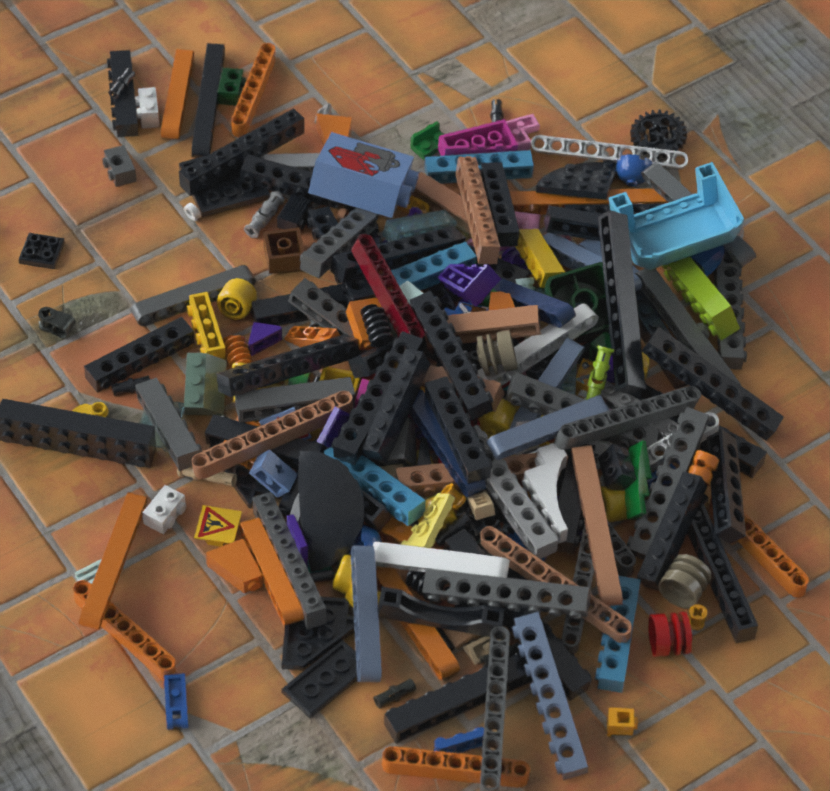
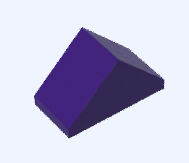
[248,322,282,356]

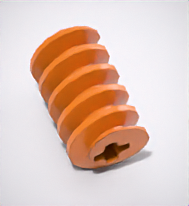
[223,335,253,369]

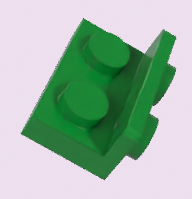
[410,121,444,160]

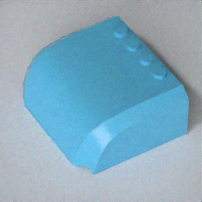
[609,162,744,270]

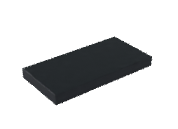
[282,640,357,719]

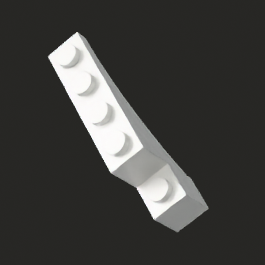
[522,443,568,543]

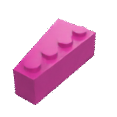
[438,119,518,156]

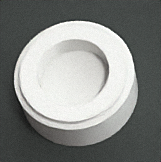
[184,203,201,221]

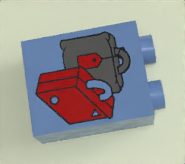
[308,132,419,218]

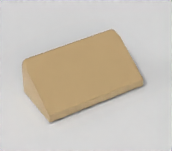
[463,636,510,665]

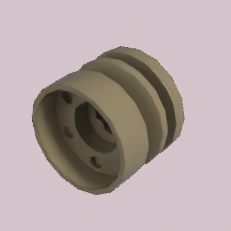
[476,330,518,376]
[658,554,712,609]

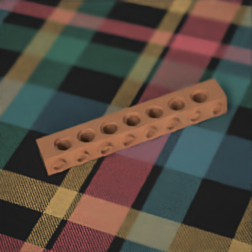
[455,156,500,264]
[395,453,537,497]

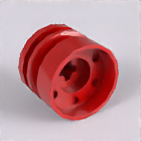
[648,611,692,658]

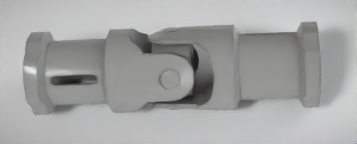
[244,191,285,238]

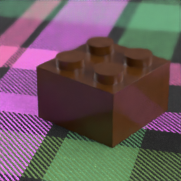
[263,228,305,274]

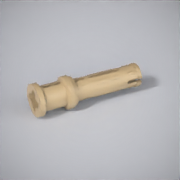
[177,467,237,487]

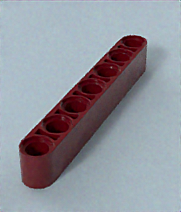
[352,234,425,339]

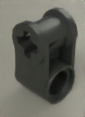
[38,307,76,338]

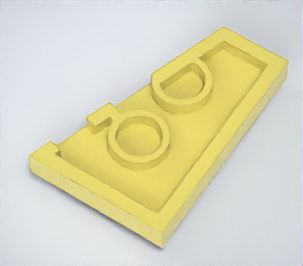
[400,493,455,548]

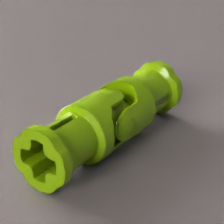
[584,345,614,400]

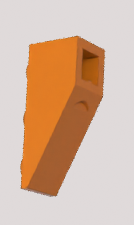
[284,326,340,347]

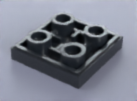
[19,233,65,270]

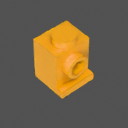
[607,707,638,737]

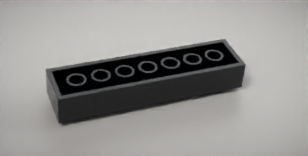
[0,398,156,468]

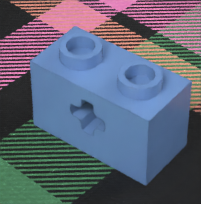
[249,450,298,498]

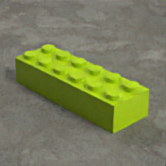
[661,257,740,340]

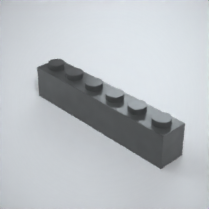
[235,377,355,423]
[135,378,202,471]

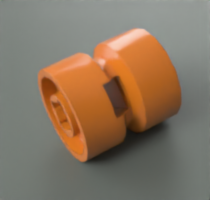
[687,450,719,487]

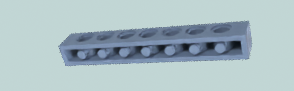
[512,612,588,780]

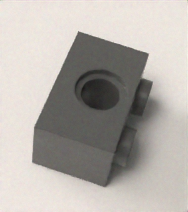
[102,145,136,187]

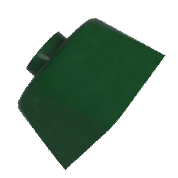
[545,262,609,343]

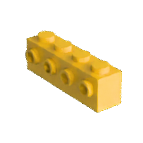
[515,229,565,288]
[187,292,226,360]

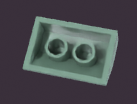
[184,353,227,416]

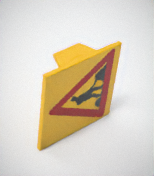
[194,505,242,547]

